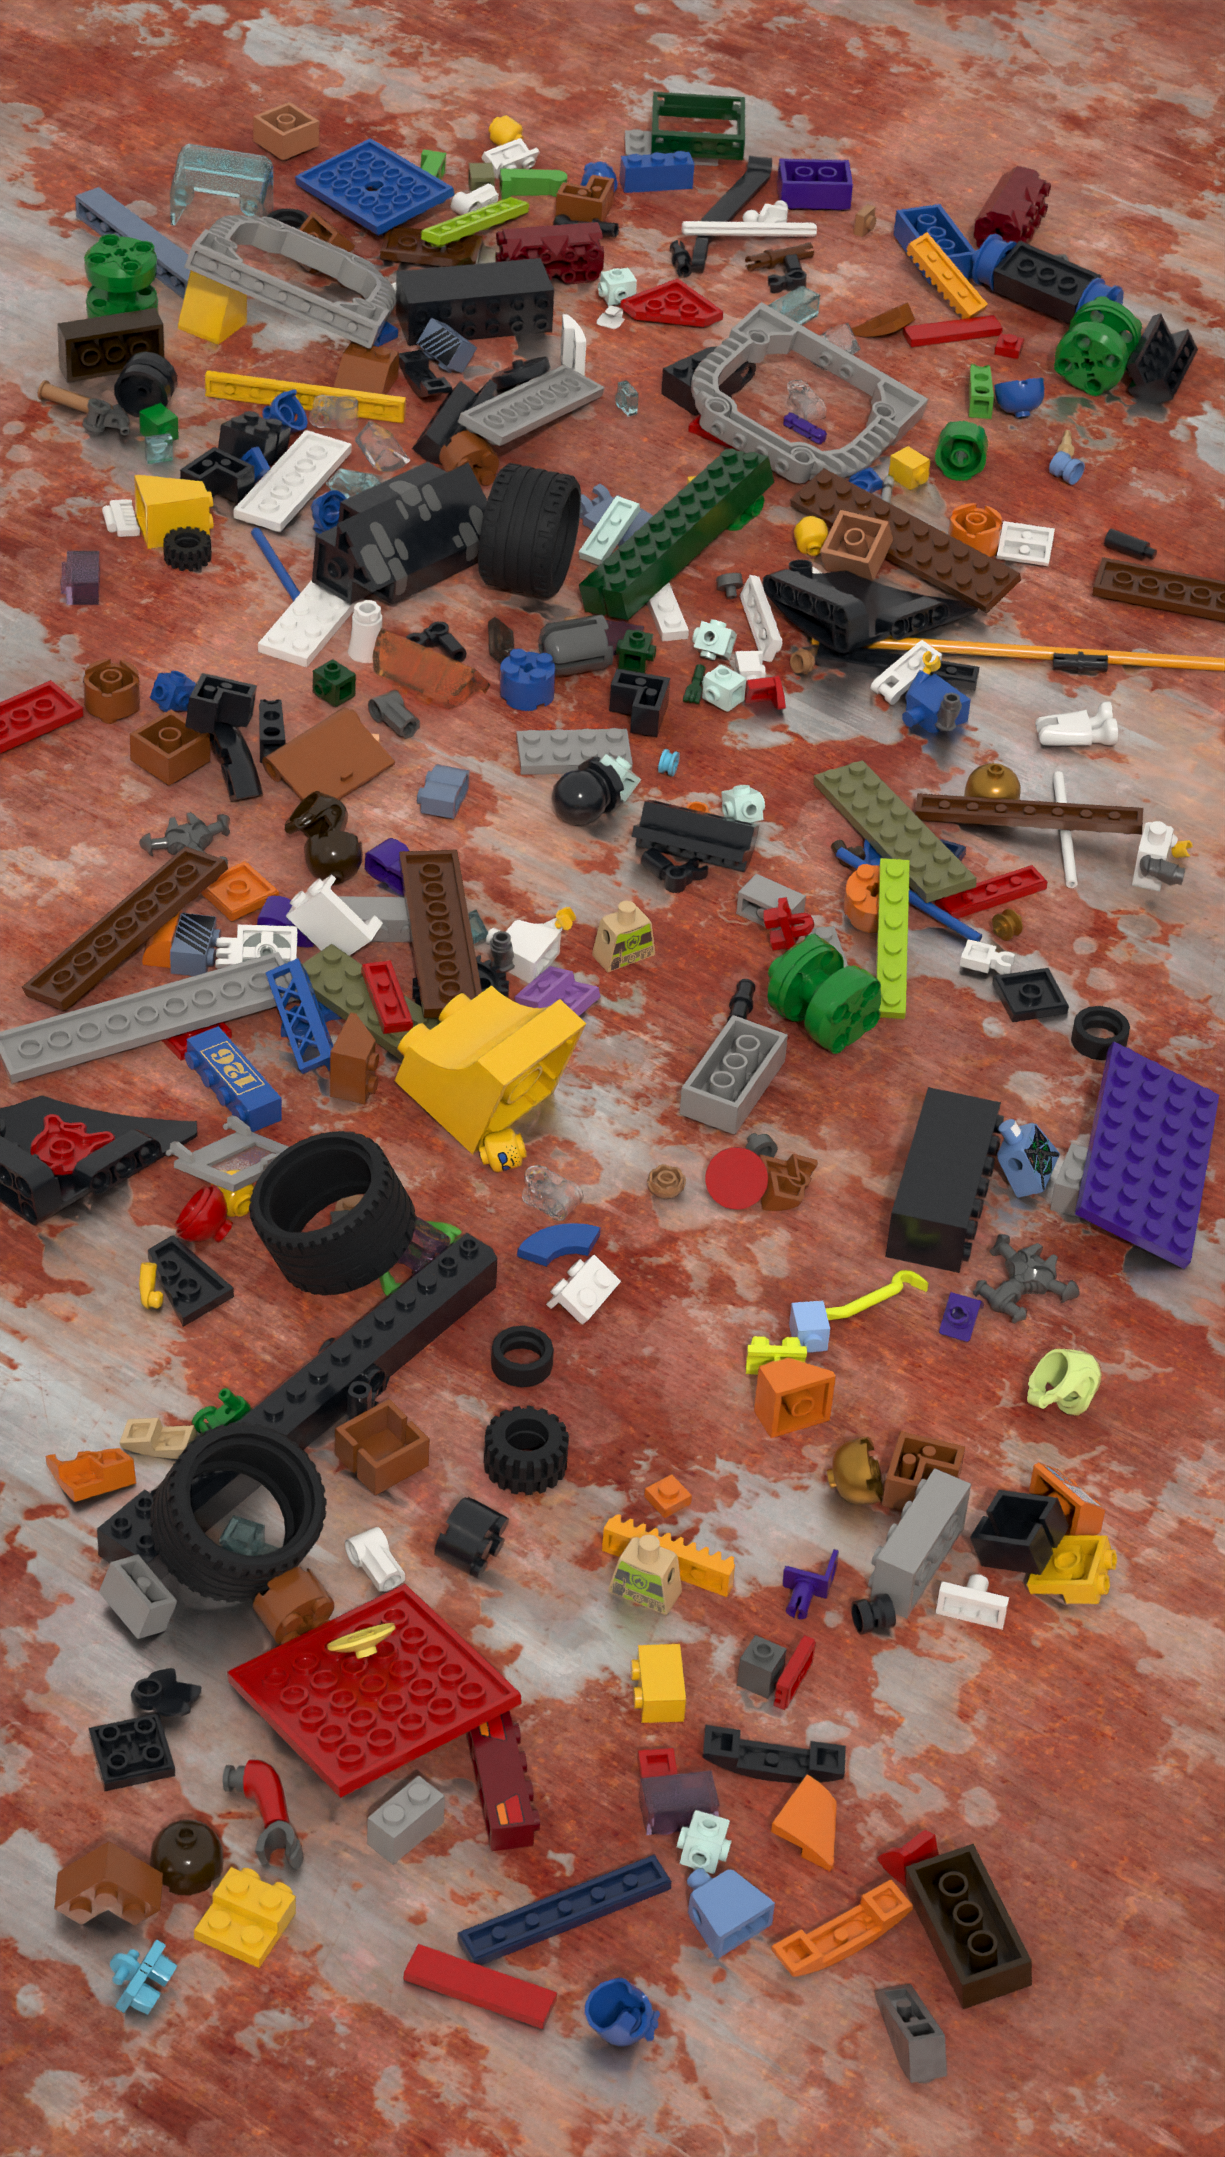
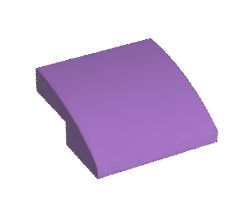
[514,966,601,1016]

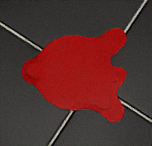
[30,1114,115,1175]

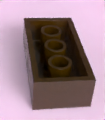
[57,308,164,382]
[905,1843,1032,2009]

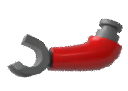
[223,1759,304,1870]

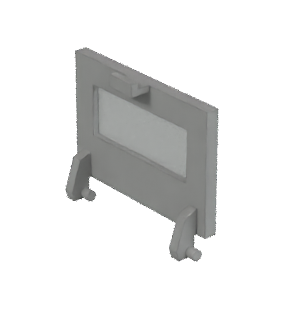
[166,1115,288,1192]

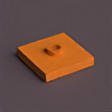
[201,861,279,922]

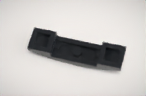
[399,350,452,397]
[702,1725,846,1783]

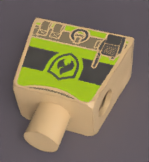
[592,901,655,973]
[608,1535,682,1616]

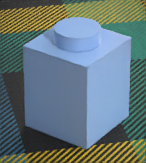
[789,1301,830,1352]

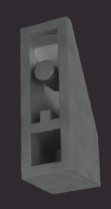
[875,1984,947,2083]

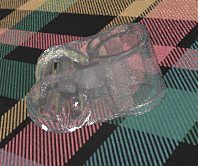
[784,380,827,423]
[309,395,359,430]
[522,1165,584,1221]

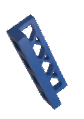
[265,958,334,1074]

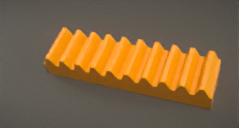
[907,232,988,319]
[602,1514,735,1597]

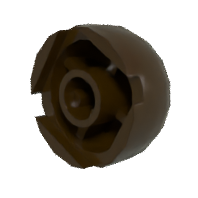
[304,831,363,885]
[150,1819,224,1895]

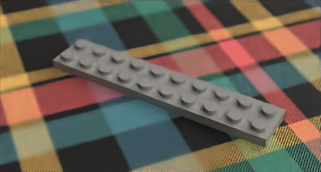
[0,952,300,1084]

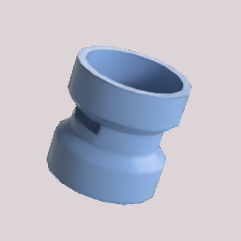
[1049,451,1085,485]

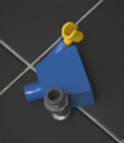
[902,651,971,733]

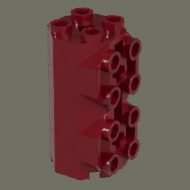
[973,166,1051,249]
[495,222,604,284]

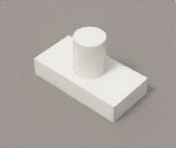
[936,1574,1009,1630]

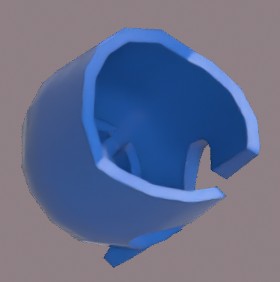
[585,1977,660,2047]

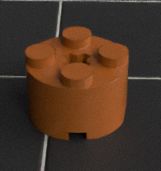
[439,430,499,486]
[83,659,140,724]
[253,1567,335,1645]

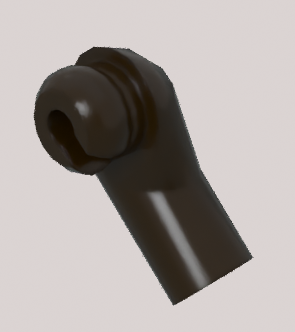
[831,840,866,867]

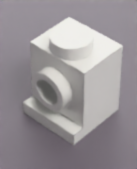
[734,651,765,681]

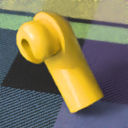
[139,1262,164,1309]

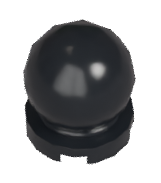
[551,757,624,825]

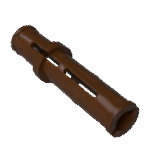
[745,242,814,271]

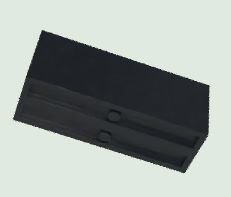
[396,258,554,346]
[885,1087,1004,1273]

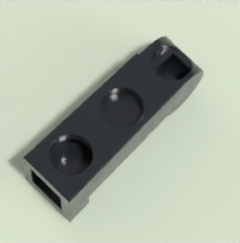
[259,699,286,763]

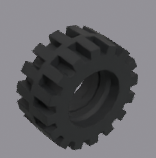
[163,526,212,572]

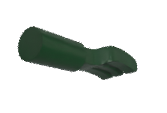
[683,664,706,704]

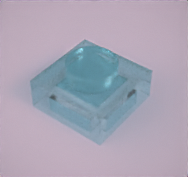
[615,380,639,417]
[145,433,173,464]

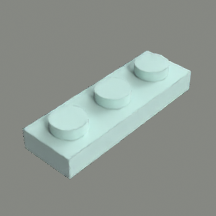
[579,496,640,565]

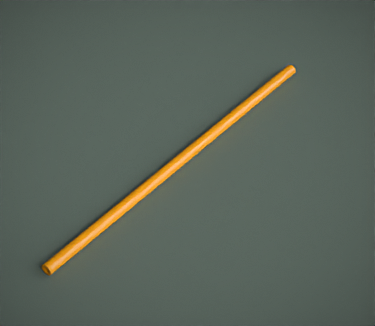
[811,637,1225,671]

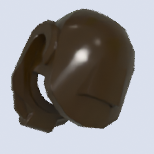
[285,791,348,839]

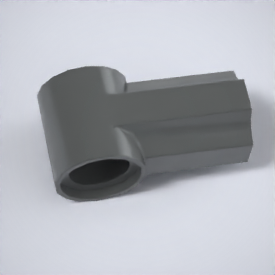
[368,690,420,739]

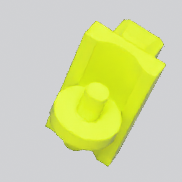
[746,1336,807,1374]

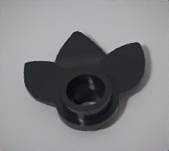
[131,1668,202,1717]

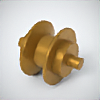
[992,909,1023,941]

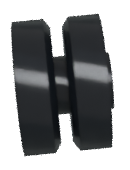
[114,352,178,418]

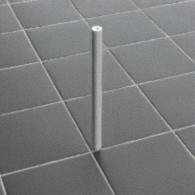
[1053,771,1078,888]

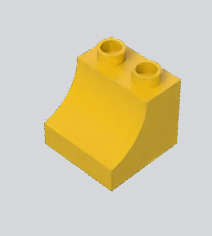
[394,986,586,1155]

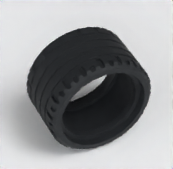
[478,463,581,597]
[249,1131,416,1295]
[150,1422,327,1603]

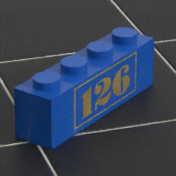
[185,1026,282,1132]

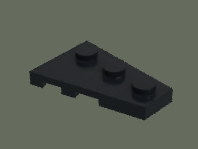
[148,1235,234,1327]

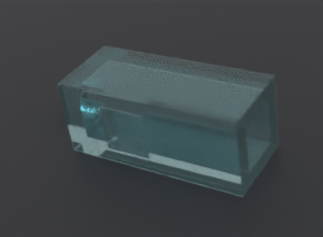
[768,285,820,325]

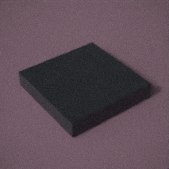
[992,968,1069,1022]

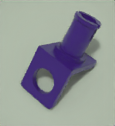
[939,1292,984,1342]
[783,1549,839,1619]

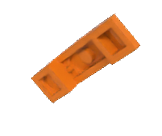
[771,1879,913,1977]

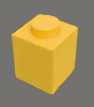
[888,446,930,490]

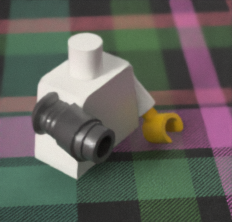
[1132,821,1193,892]
[486,907,576,983]

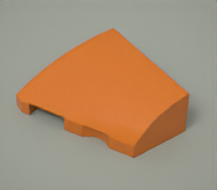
[45,1448,137,1502]
[771,1775,837,1872]

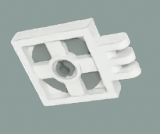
[215,925,297,969]

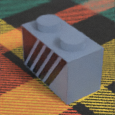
[416,318,477,373]
[170,913,221,976]

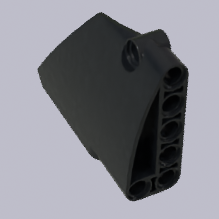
[762,559,978,654]
[0,1095,198,1225]

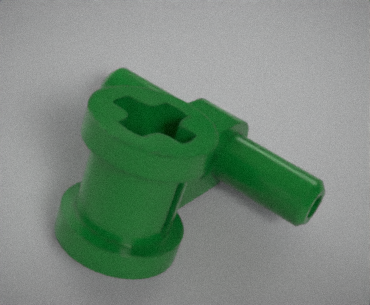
[192,1388,251,1435]

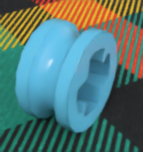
[658,749,680,777]

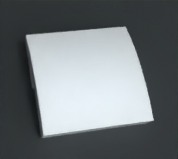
[560,314,586,375]
[997,521,1055,566]

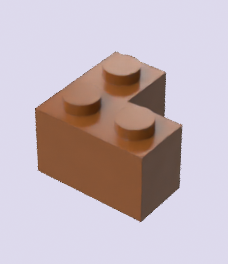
[555,175,615,222]
[882,1431,966,1511]
[54,1841,163,1926]

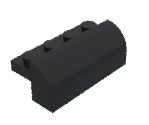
[1126,313,1198,404]
[412,379,498,465]
[631,799,760,872]

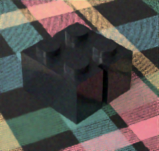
[218,411,291,465]
[970,1490,1069,1575]

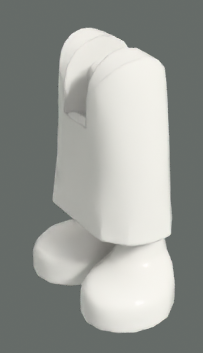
[1035,701,1118,746]

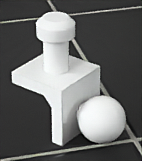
[743,200,788,237]

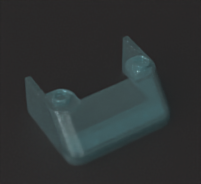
[170,144,273,225]

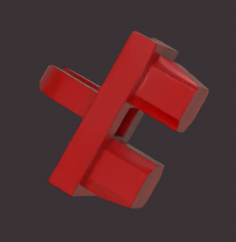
[763,897,814,950]

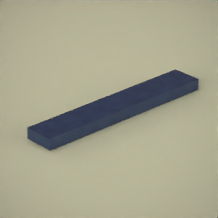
[457,1854,672,1965]

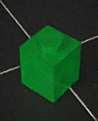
[139,403,179,447]

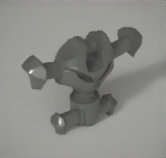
[139,812,231,866]
[973,1234,1080,1324]

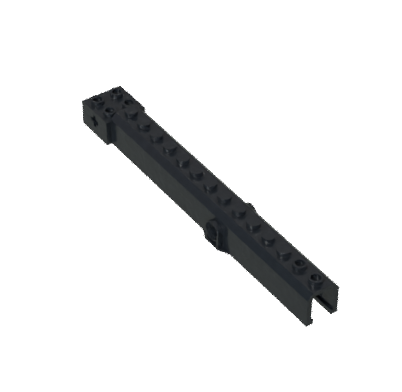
[97,1233,498,1580]

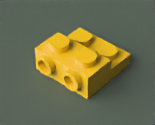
[1027,1535,1117,1604]
[194,1867,296,1968]

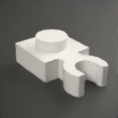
[960,939,1015,975]

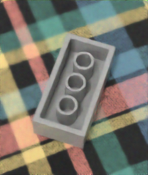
[680,1015,788,1135]
[868,1468,971,1619]

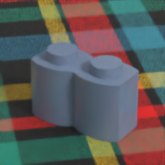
[417,764,470,819]

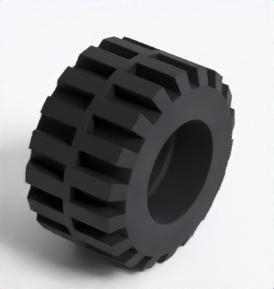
[484,1406,569,1495]

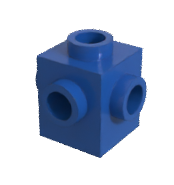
[150,671,196,712]

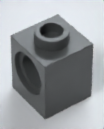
[737,1635,787,1699]

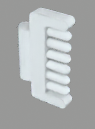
[102,499,140,537]

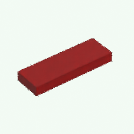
[361,960,413,1034]

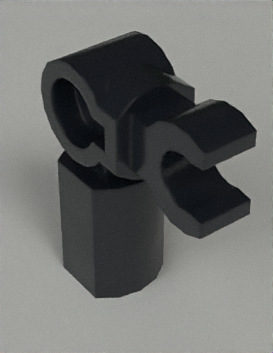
[768,254,807,293]
[406,621,467,664]
[641,847,709,893]
[346,1381,378,1422]

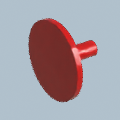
[705,1147,768,1210]

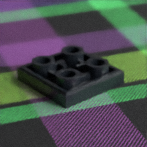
[88,1713,175,1791]

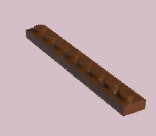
[915,793,1144,835]

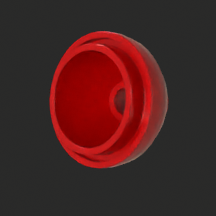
[174,1184,233,1243]

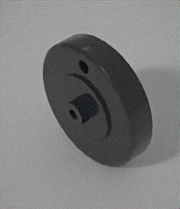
[491,357,551,389]

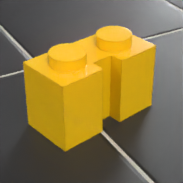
[630,1644,686,1723]

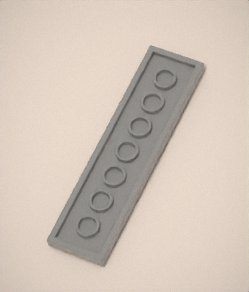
[458,365,605,446]

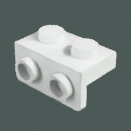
[481,138,540,179]
[546,1255,621,1325]

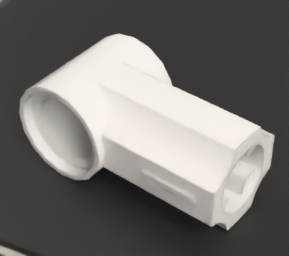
[451,183,498,215]
[345,1527,405,1593]

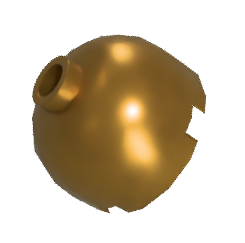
[964,763,1021,800]
[827,1436,884,1505]

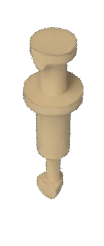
[1057,430,1074,459]

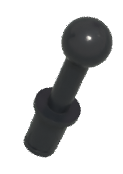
[553,214,619,238]

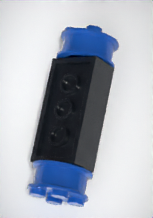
[972,234,1124,324]

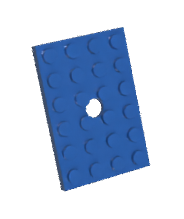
[295,138,455,235]

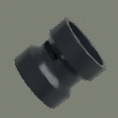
[851,1594,896,1635]

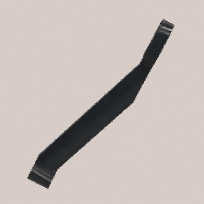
[692,155,772,273]

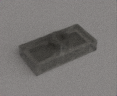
[488,617,514,664]

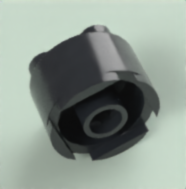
[434,1497,509,1579]

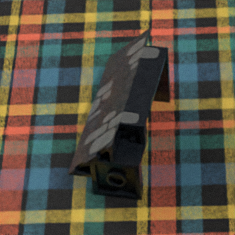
[312,462,487,605]

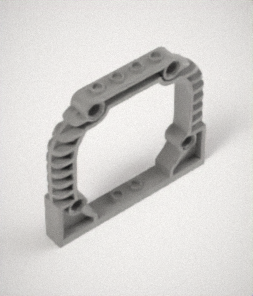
[184,215,397,349]
[691,302,929,483]

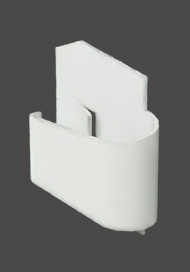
[597,305,625,329]

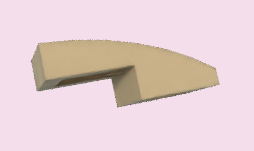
[119,1418,198,1459]

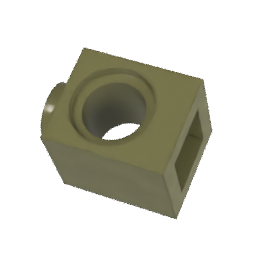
[468,163,495,192]

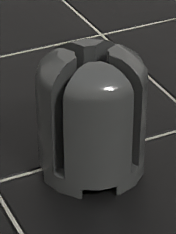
[538,615,613,677]

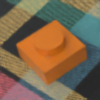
[644,1474,692,1518]

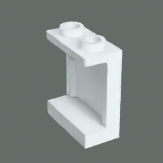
[286,875,383,956]

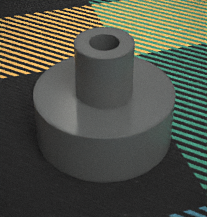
[716,573,743,599]
[745,1133,778,1158]

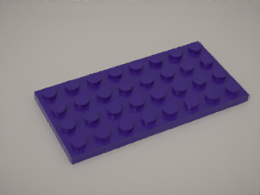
[1075,1042,1219,1269]

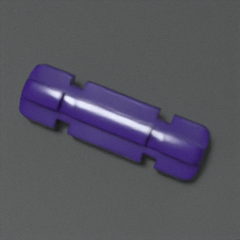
[783,412,827,444]

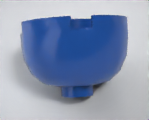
[994,378,1045,418]

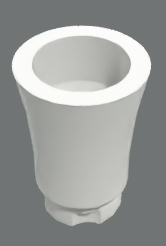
[348,600,386,663]

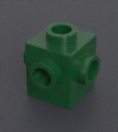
[616,629,657,673]
[312,659,356,707]

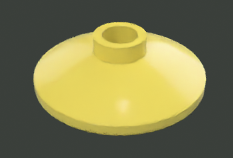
[327,1623,396,1659]

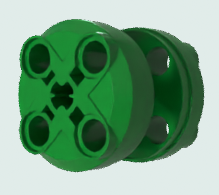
[84,234,158,318]
[1054,296,1142,396]
[768,934,881,1054]

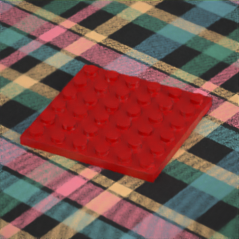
[227,1584,522,1798]

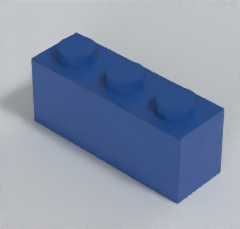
[619,151,694,193]

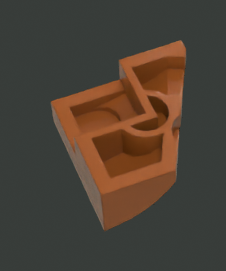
[850,302,915,337]
[759,1154,818,1211]

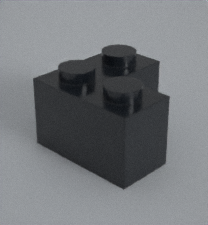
[180,447,254,503]
[609,669,670,737]
[185,673,257,734]

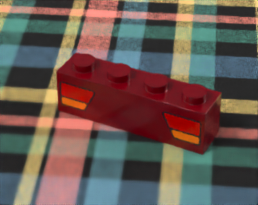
[466,1710,540,1852]

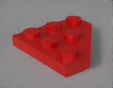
[620,278,724,327]

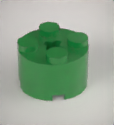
[935,421,988,481]

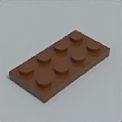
[380,226,483,267]

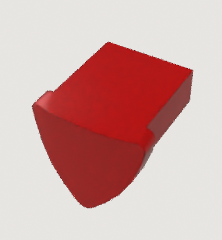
[744,675,786,710]
[877,1830,939,1887]

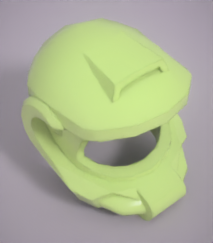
[1027,1349,1102,1416]

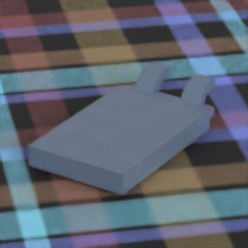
[580,484,653,546]

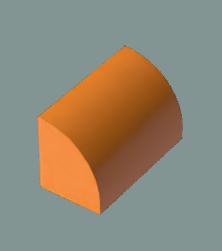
[142,910,182,968]

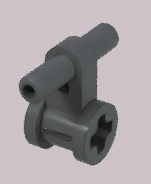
[82,399,130,436]

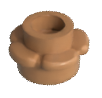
[790,648,815,675]

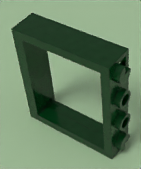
[651,92,745,160]

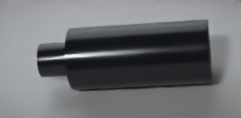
[1104,528,1157,560]

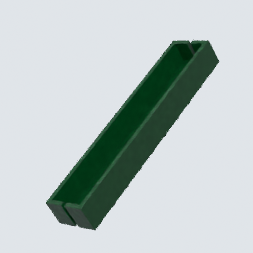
[579,449,774,620]

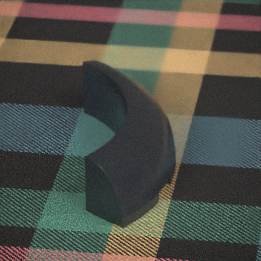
[186,703,263,802]

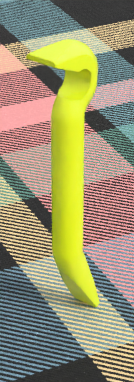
[825,1270,929,1320]

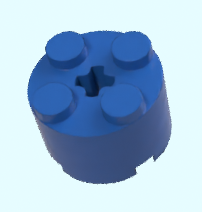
[500,649,555,711]

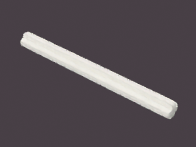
[681,221,817,237]

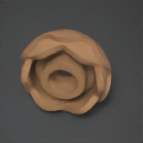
[647,1164,686,1199]

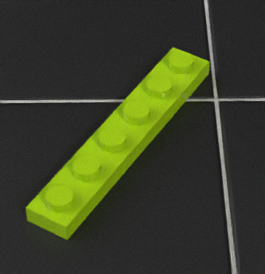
[421,197,529,247]
[876,858,910,1019]

